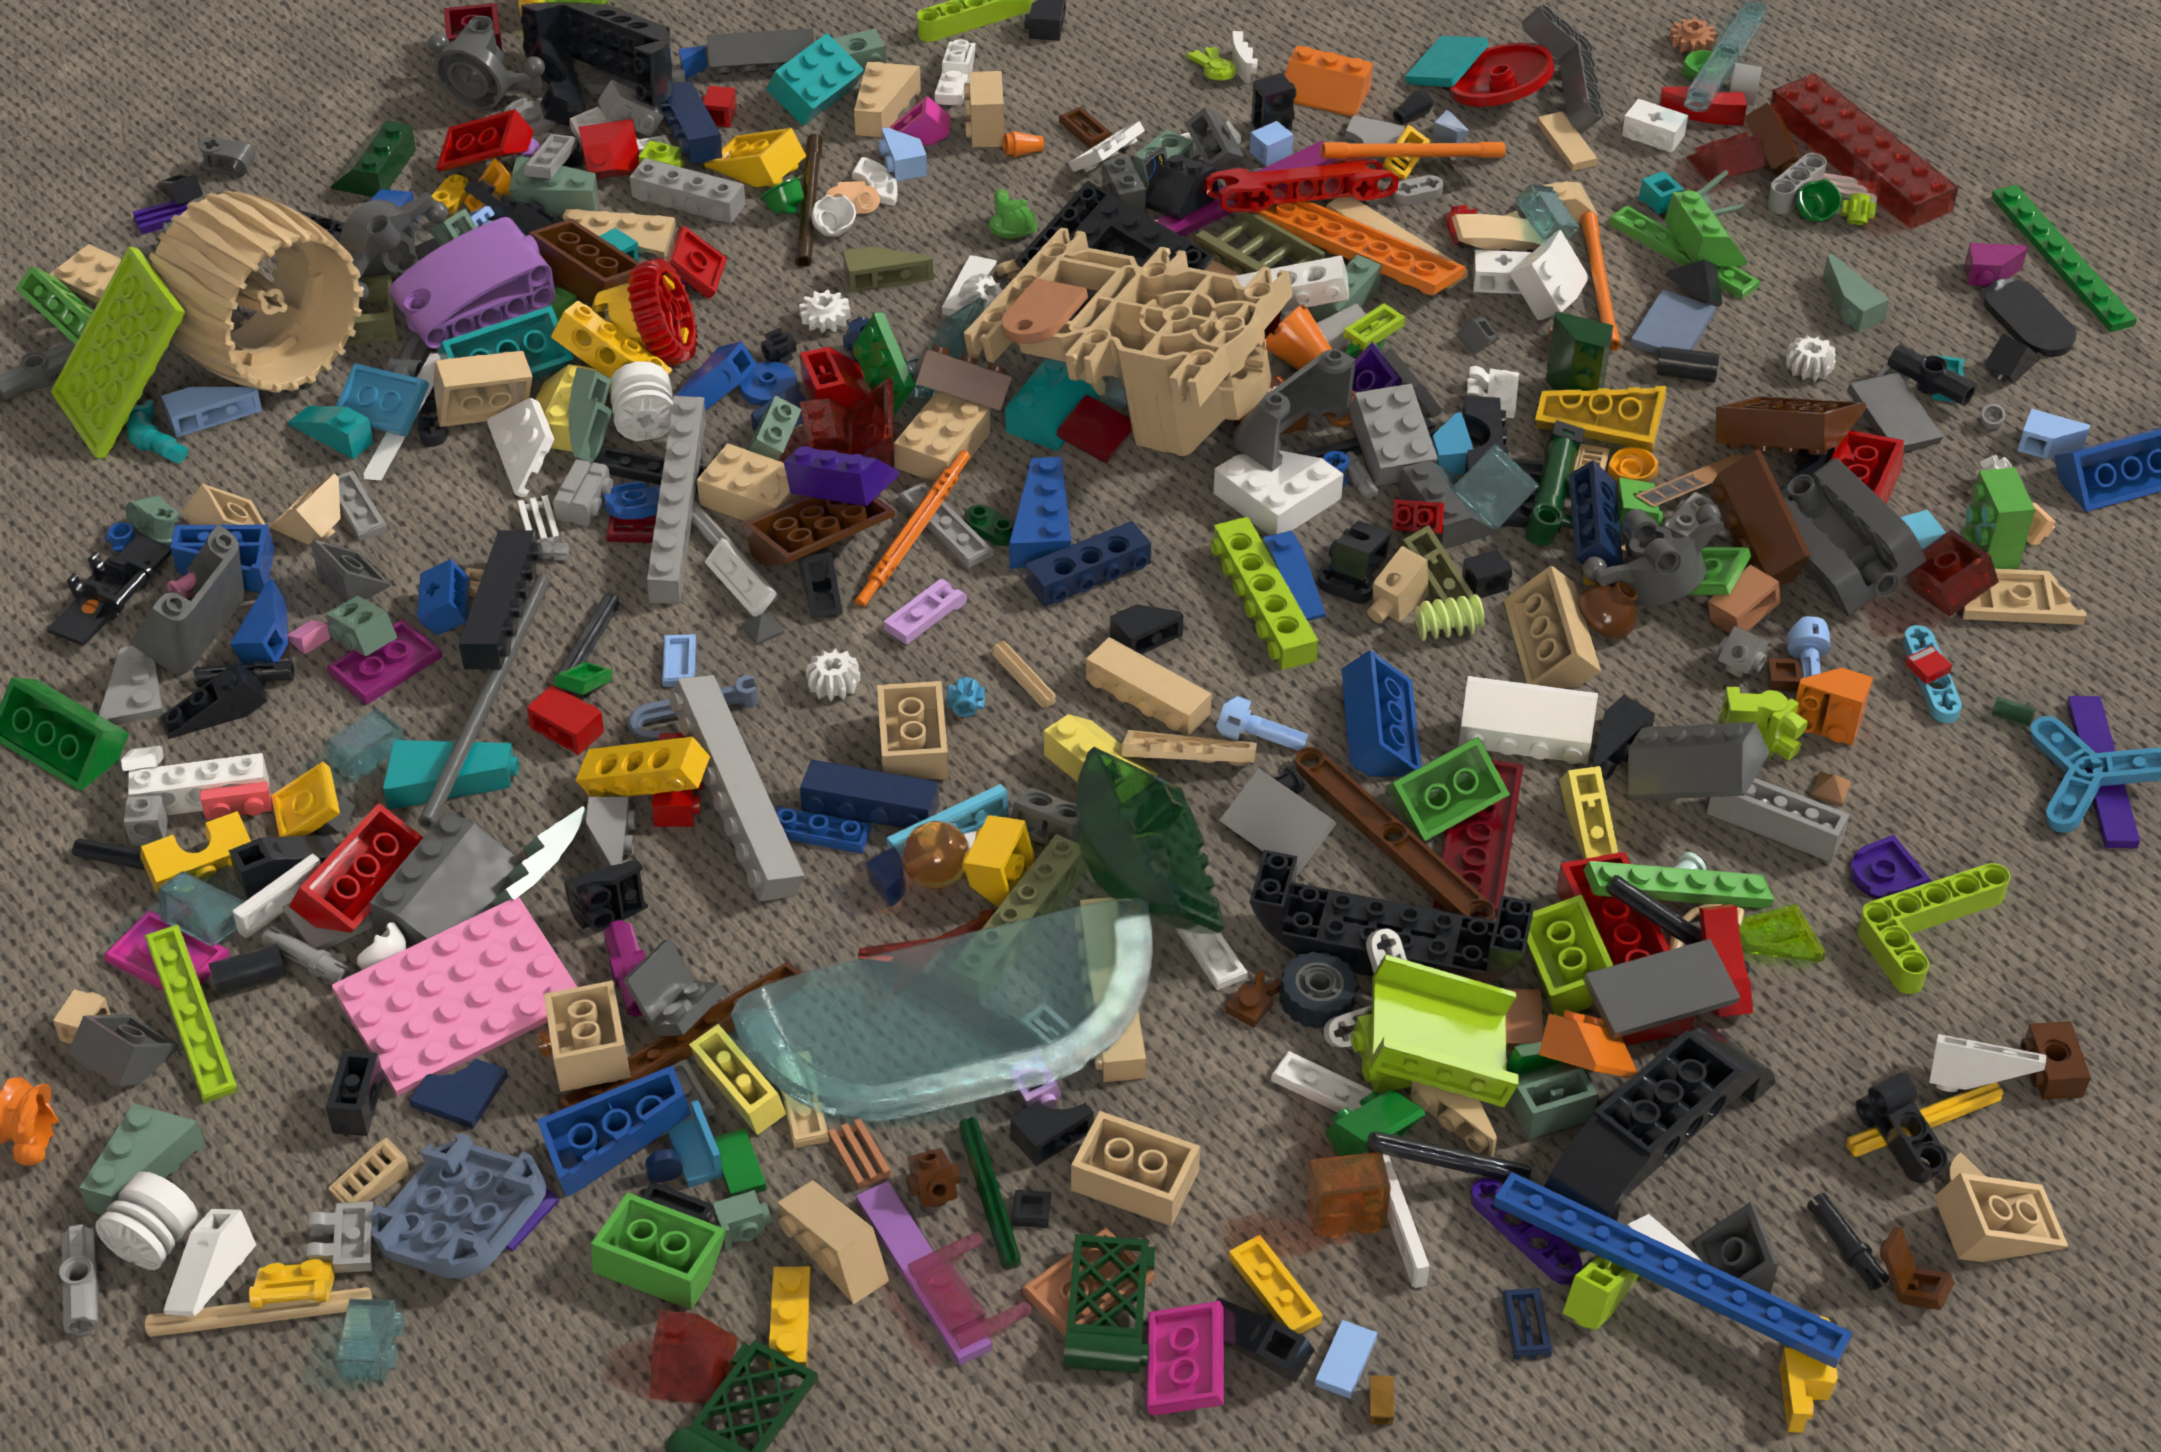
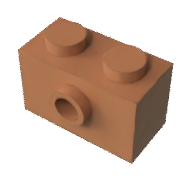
[1708,565,1781,634]

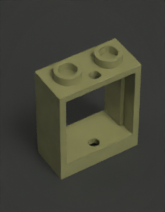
[345,275,398,346]

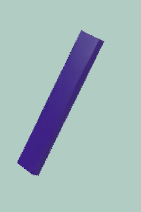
[2066,696,2140,848]

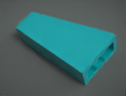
[383,740,519,809]

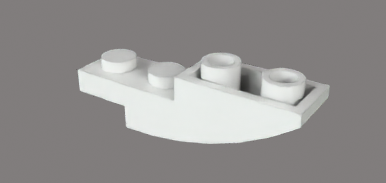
[935,39,976,106]

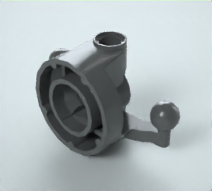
[428,16,545,110]
[339,192,448,304]
[1582,503,1724,606]

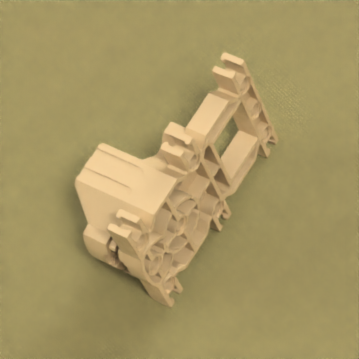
[963,228,1292,456]

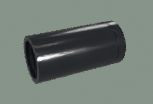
[1657,346,1720,383]
[208,944,286,996]

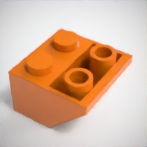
[1795,667,1874,746]

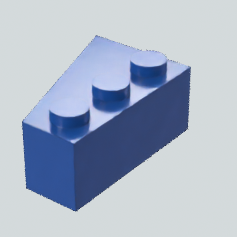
[170,524,275,593]

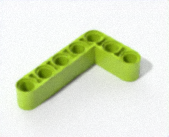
[917,0,1033,42]
[1857,863,2010,994]

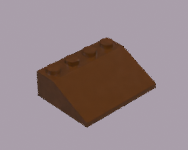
[1716,396,1866,455]
[744,496,896,567]

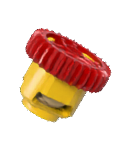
[591,258,698,367]

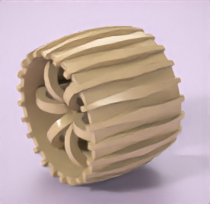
[149,191,363,393]

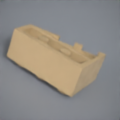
[854,62,921,137]
[777,1180,889,1305]

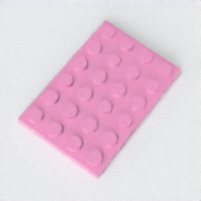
[332,896,577,1097]

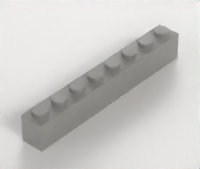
[647,396,706,604]
[669,675,804,901]

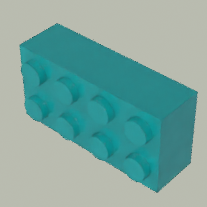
[438,305,573,380]

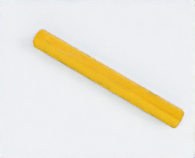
[1846,1082,2003,1157]

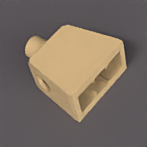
[1367,546,1429,623]

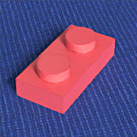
[200,781,273,820]

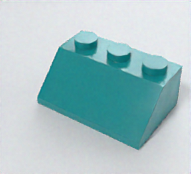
[1005,358,1100,451]

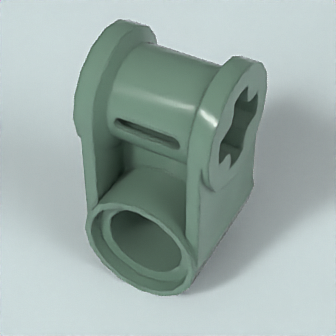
[125,495,179,546]

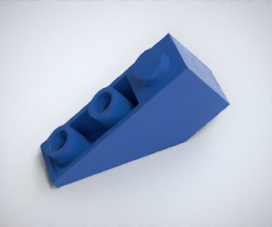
[673,341,757,410]
[230,579,289,664]

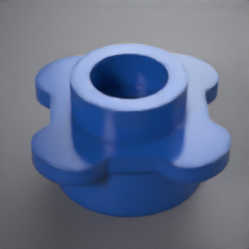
[104,522,139,552]

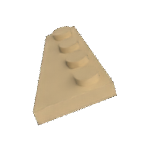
[563,209,676,259]
[1121,730,1257,766]

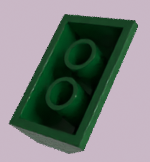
[331,121,416,197]
[1546,311,1614,391]

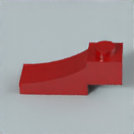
[1699,904,1753,1017]

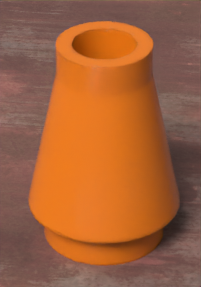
[1002,130,1044,158]

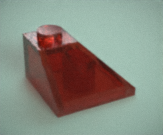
[650,1310,738,1405]

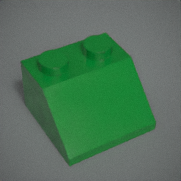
[1324,1089,1426,1168]

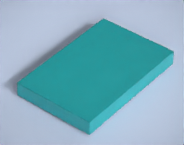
[1405,36,1489,87]

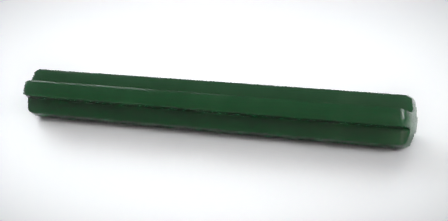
[959,1117,1021,1270]

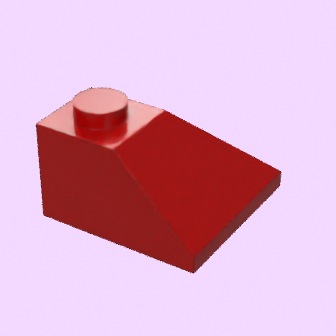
[578,119,639,179]

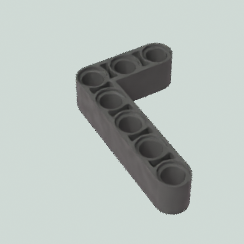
[1521,4,1604,134]

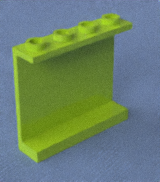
[1371,954,1518,1107]

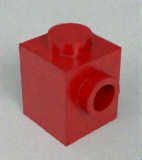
[701,86,737,128]

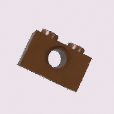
[2020,1021,2091,1100]

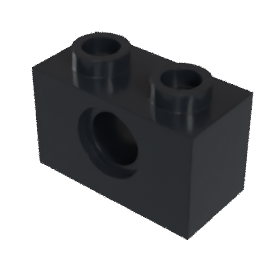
[326,1050,384,1136]

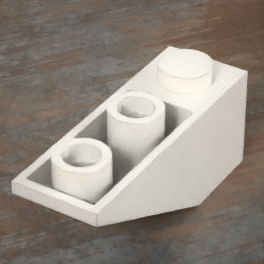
[163,1209,256,1316]

